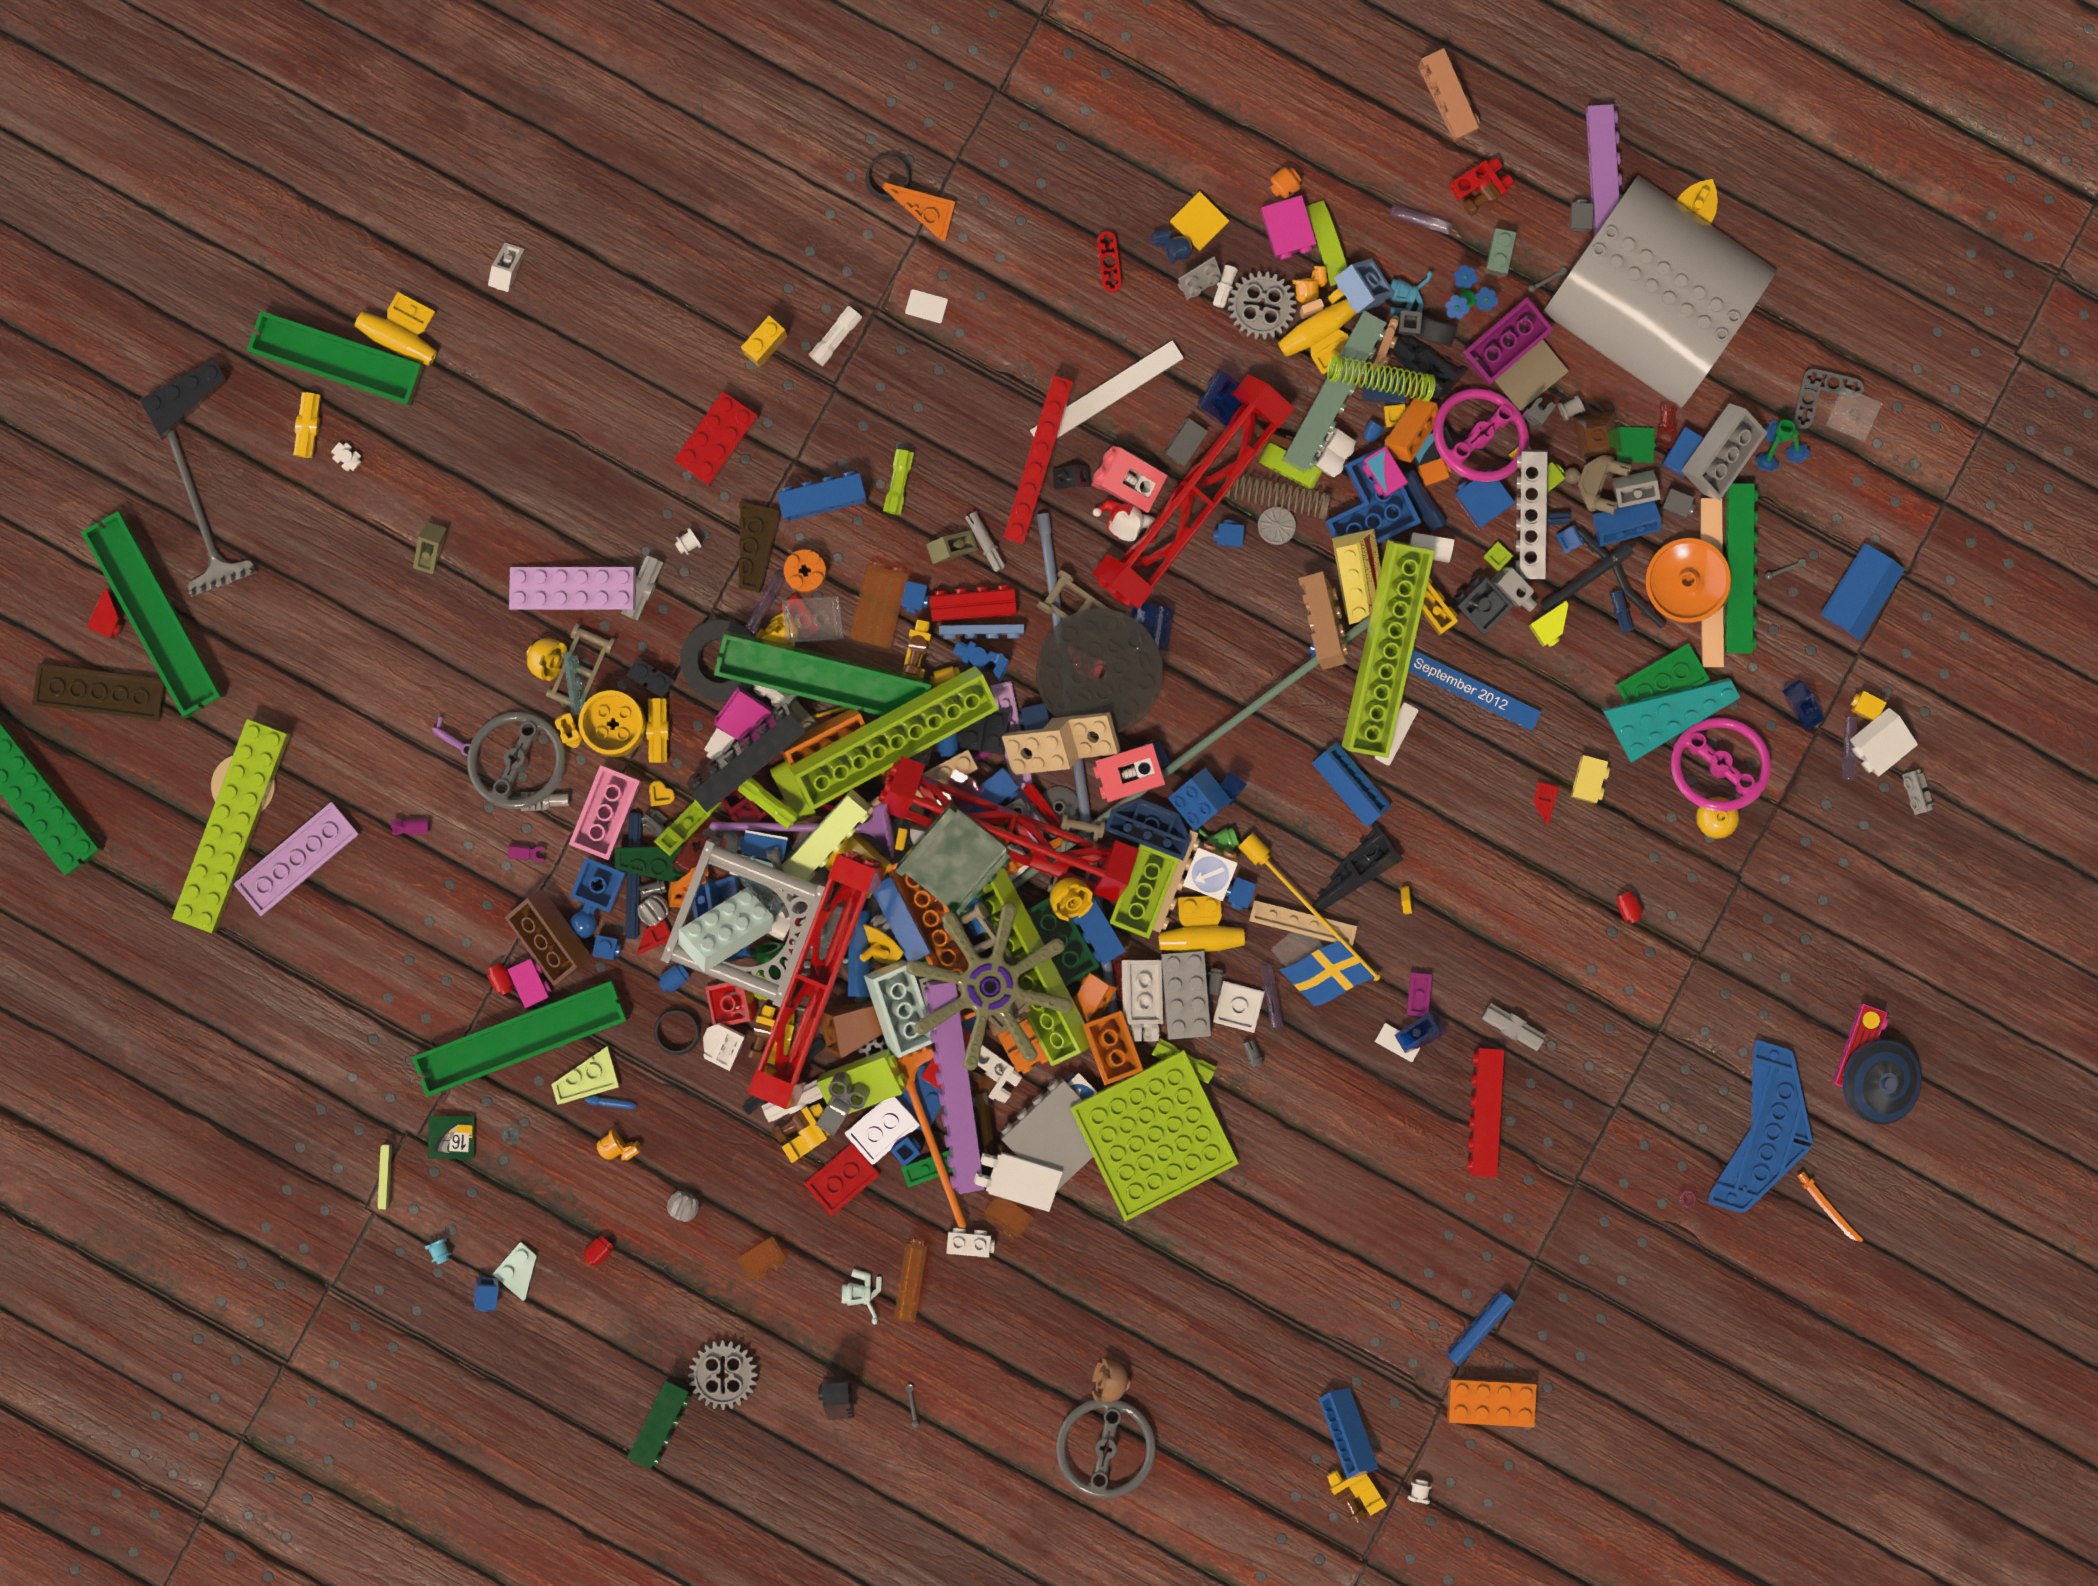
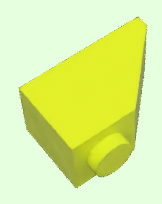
[1529,601,1568,647]

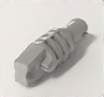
[510,792,569,811]

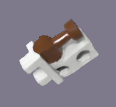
[968,1045,1022,1103]

